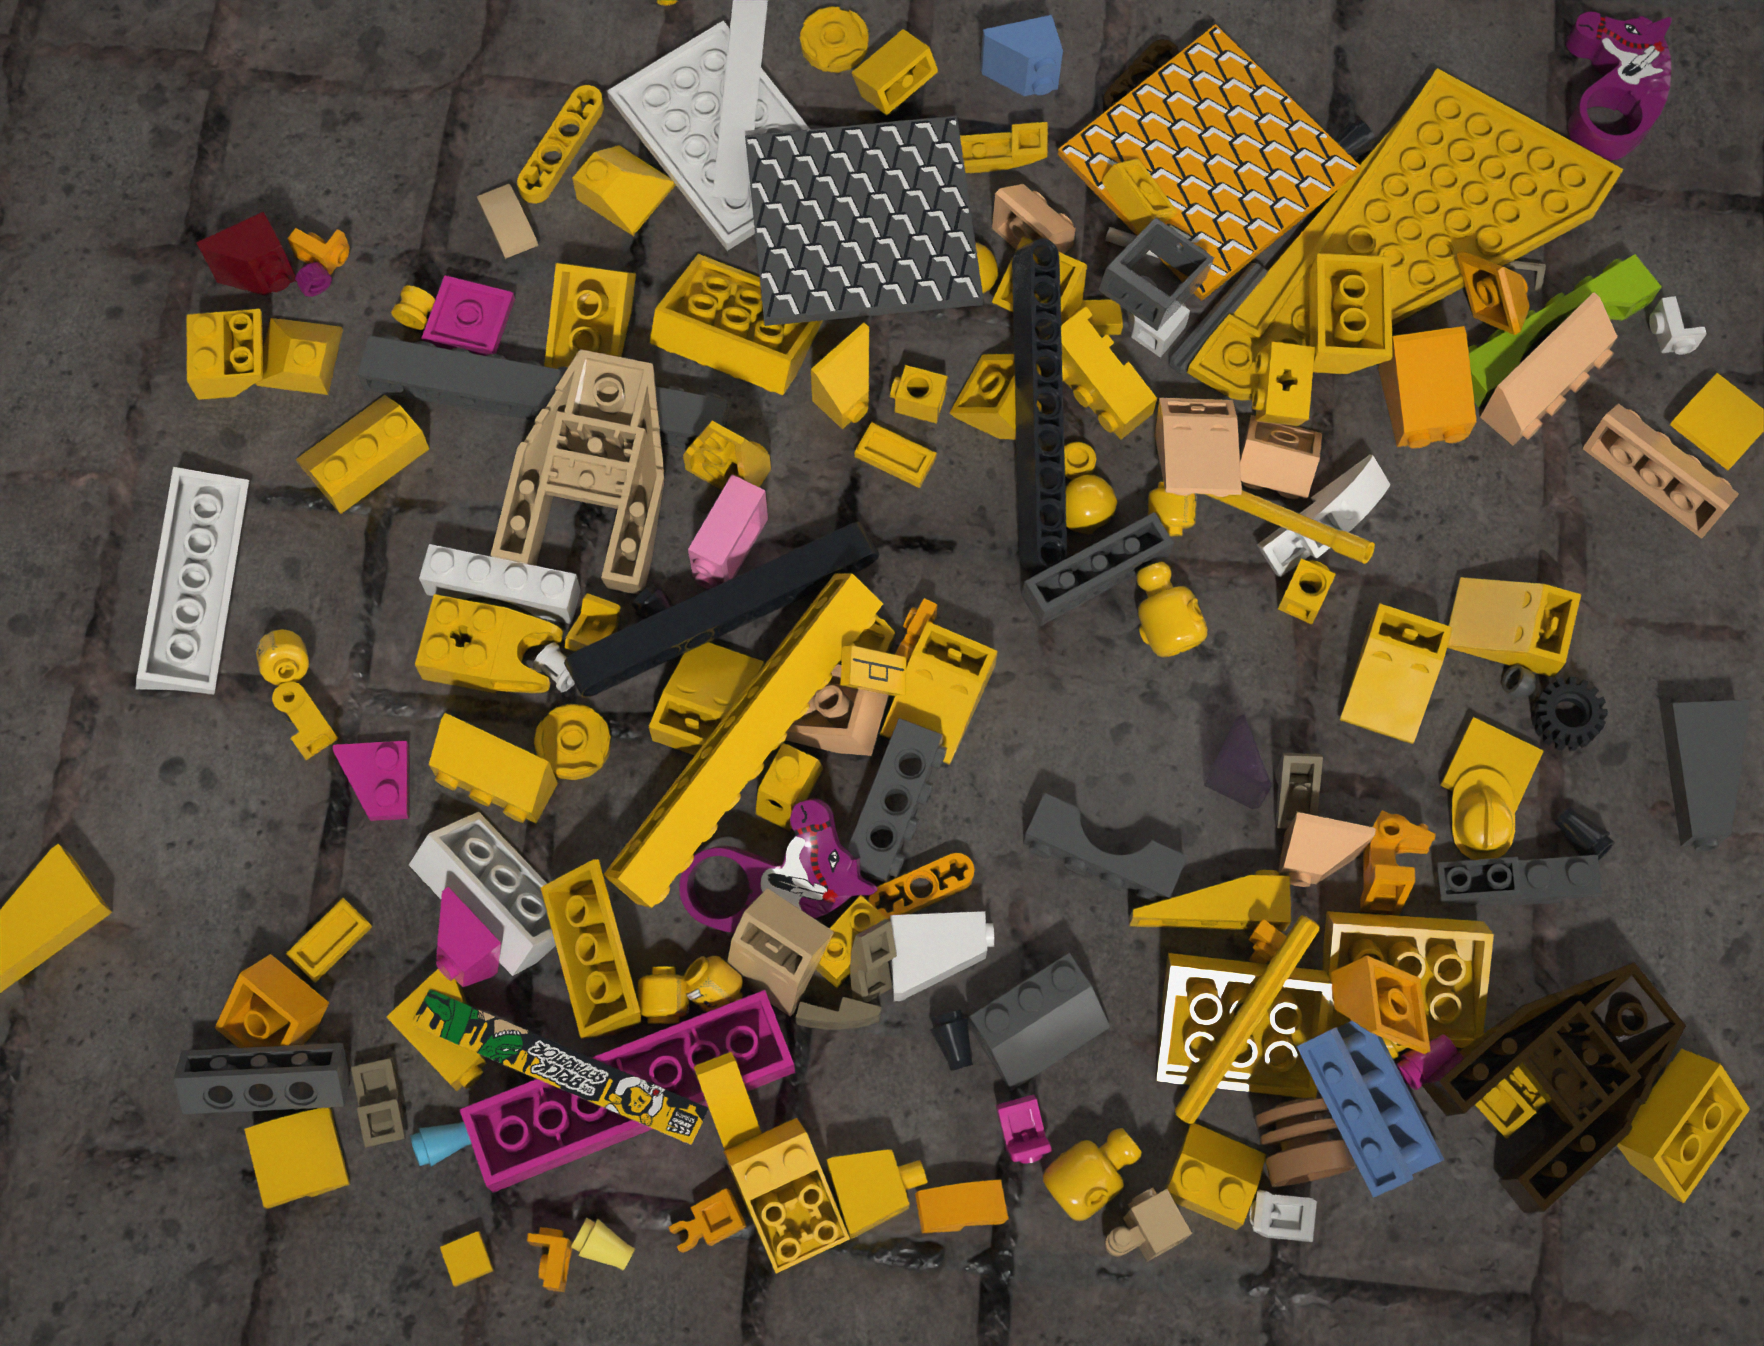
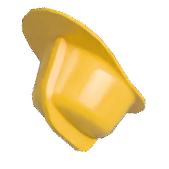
[1452,768,1515,860]

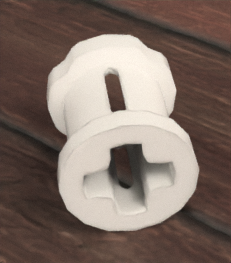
[533,642,575,692]

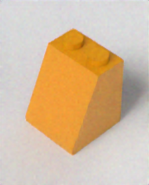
[1378,326,1477,449]

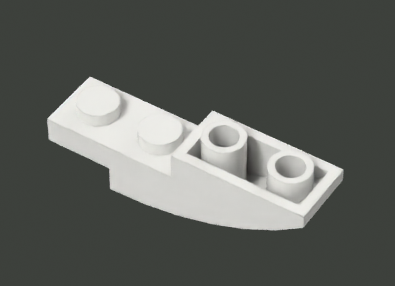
[1257,454,1390,577]

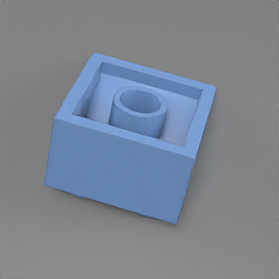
[980,15,1063,96]

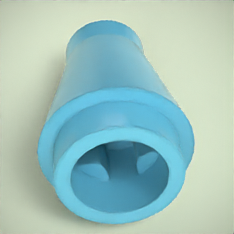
[410,1121,471,1167]

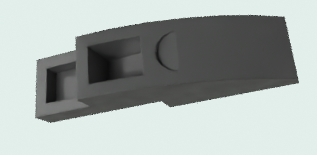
[1437,855,1602,905]

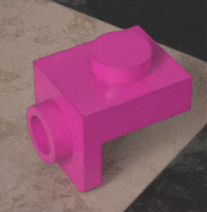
[995,1094,1052,1163]

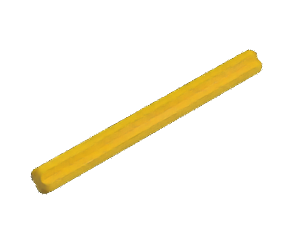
[1175,915,1319,1124]

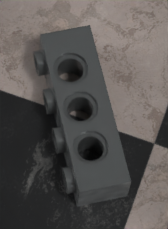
[1021,512,1174,626]
[847,718,947,883]
[173,1043,350,1114]

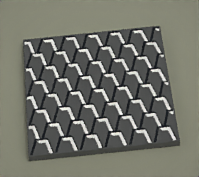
[745,116,983,326]

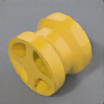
[391,285,435,330]

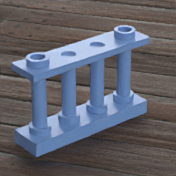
[1297,1021,1445,1198]

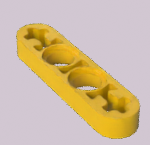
[517,85,604,204]

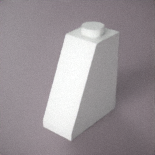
[890,911,994,1001]

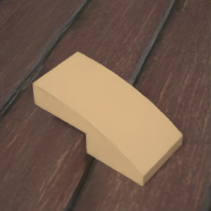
[476,183,538,259]

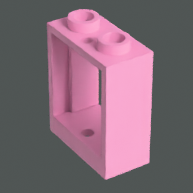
[688,475,768,590]

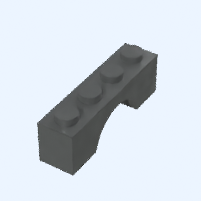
[1023,792,1188,905]

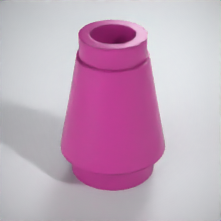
[1396,1034,1458,1090]

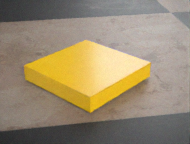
[1440,717,1543,812]

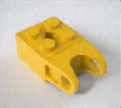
[415,594,563,693]

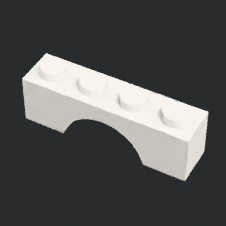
[419,544,581,624]

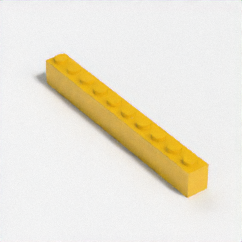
[603,573,883,908]

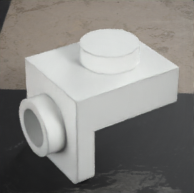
[1649,296,1707,355]
[1250,1190,1317,1242]

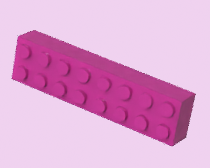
[460,990,795,1192]

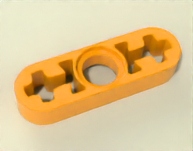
[868,853,974,920]

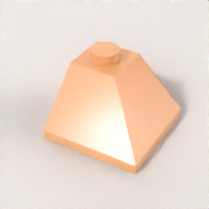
[1278,812,1376,887]

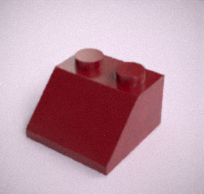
[196,211,296,296]

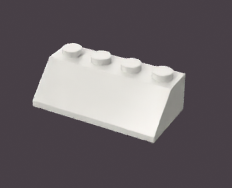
[409,812,556,976]

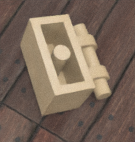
[1105,1188,1192,1262]

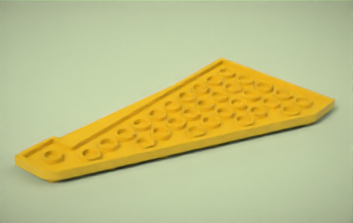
[1187,68,1623,400]

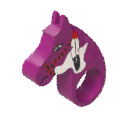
[1566,11,1672,161]
[679,799,878,933]

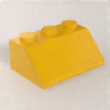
[1309,253,1393,374]
[296,395,429,515]
[429,713,558,823]
[1617,1048,1750,1203]

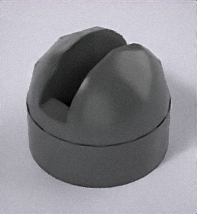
[1502,665,1536,698]

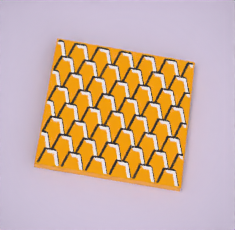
[1058,24,1361,301]

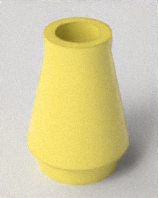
[571,1218,635,1271]

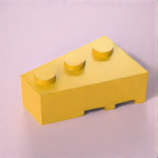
[1061,306,1157,440]

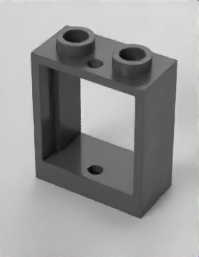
[1099,217,1214,331]

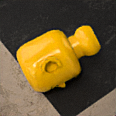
[1136,562,1208,658]
[1043,1128,1142,1221]

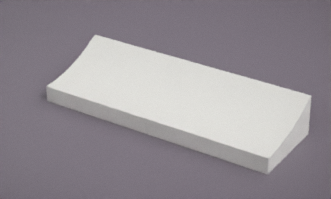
[136,467,249,695]

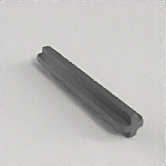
[1169,262,1267,374]

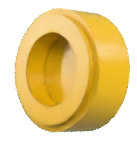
[1064,442,1096,480]

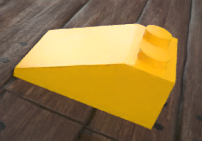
[544,263,636,369]

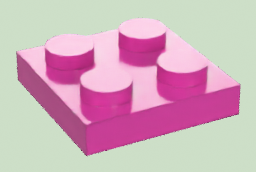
[422,275,515,356]

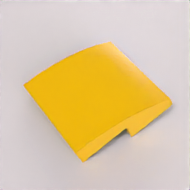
[1670,373,1764,471]
[1475,1067,1547,1139]
[244,1108,350,1209]

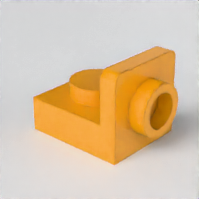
[287,228,350,275]
[526,1227,573,1293]

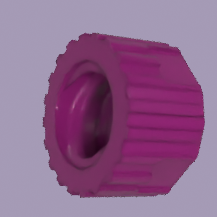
[295,262,332,297]

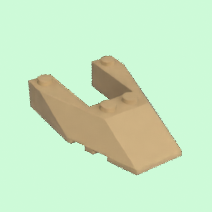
[491,349,665,595]

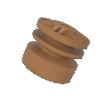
[1254,1097,1356,1187]

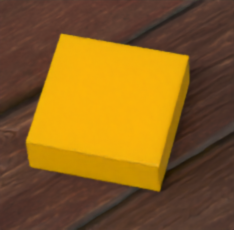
[440,1231,494,1287]

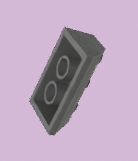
[968,953,1110,1092]

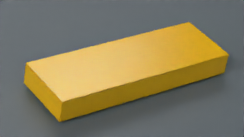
[693,1051,762,1150]

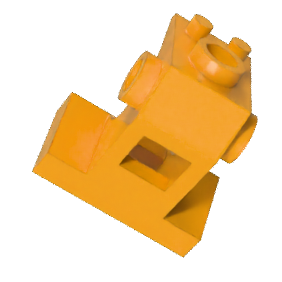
[1360,810,1435,915]

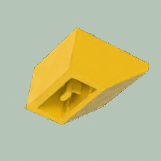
[187,309,263,400]

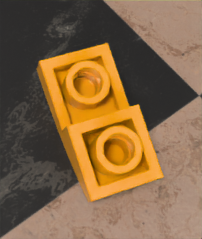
[915,1180,1008,1233]

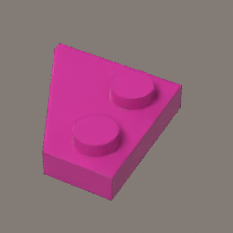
[333,741,409,821]

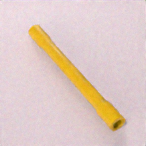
[1197,490,1375,564]

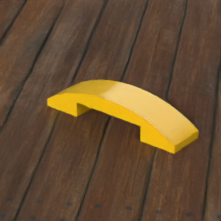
[960,122,1048,173]

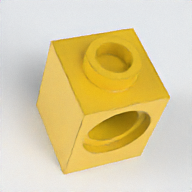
[890,365,948,424]
[1278,558,1336,625]

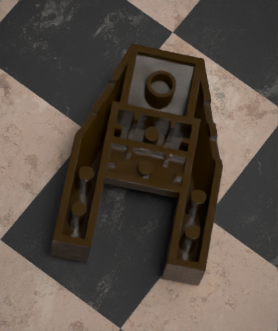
[1421,962,1686,1213]

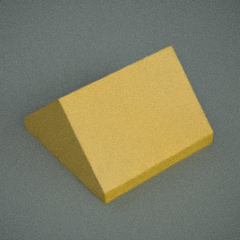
[991,236,1087,325]

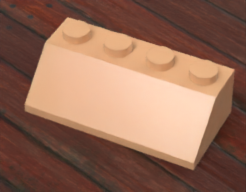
[1480,292,1617,445]
[1583,403,1739,539]

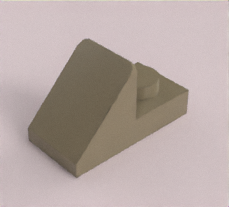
[1275,753,1323,829]

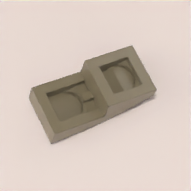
[850,919,897,1003]
[796,997,881,1030]
[351,1057,406,1148]

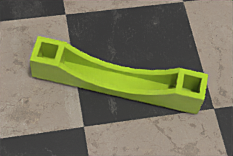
[1468,254,1662,408]

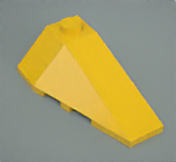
[683,420,771,490]

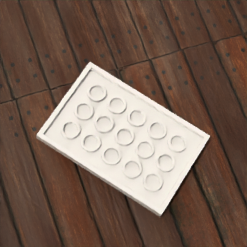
[607,21,810,251]

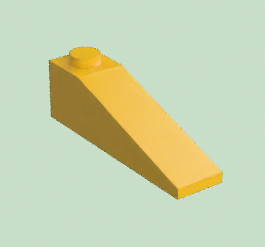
[1129,870,1291,931]

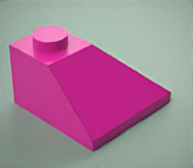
[436,887,501,987]

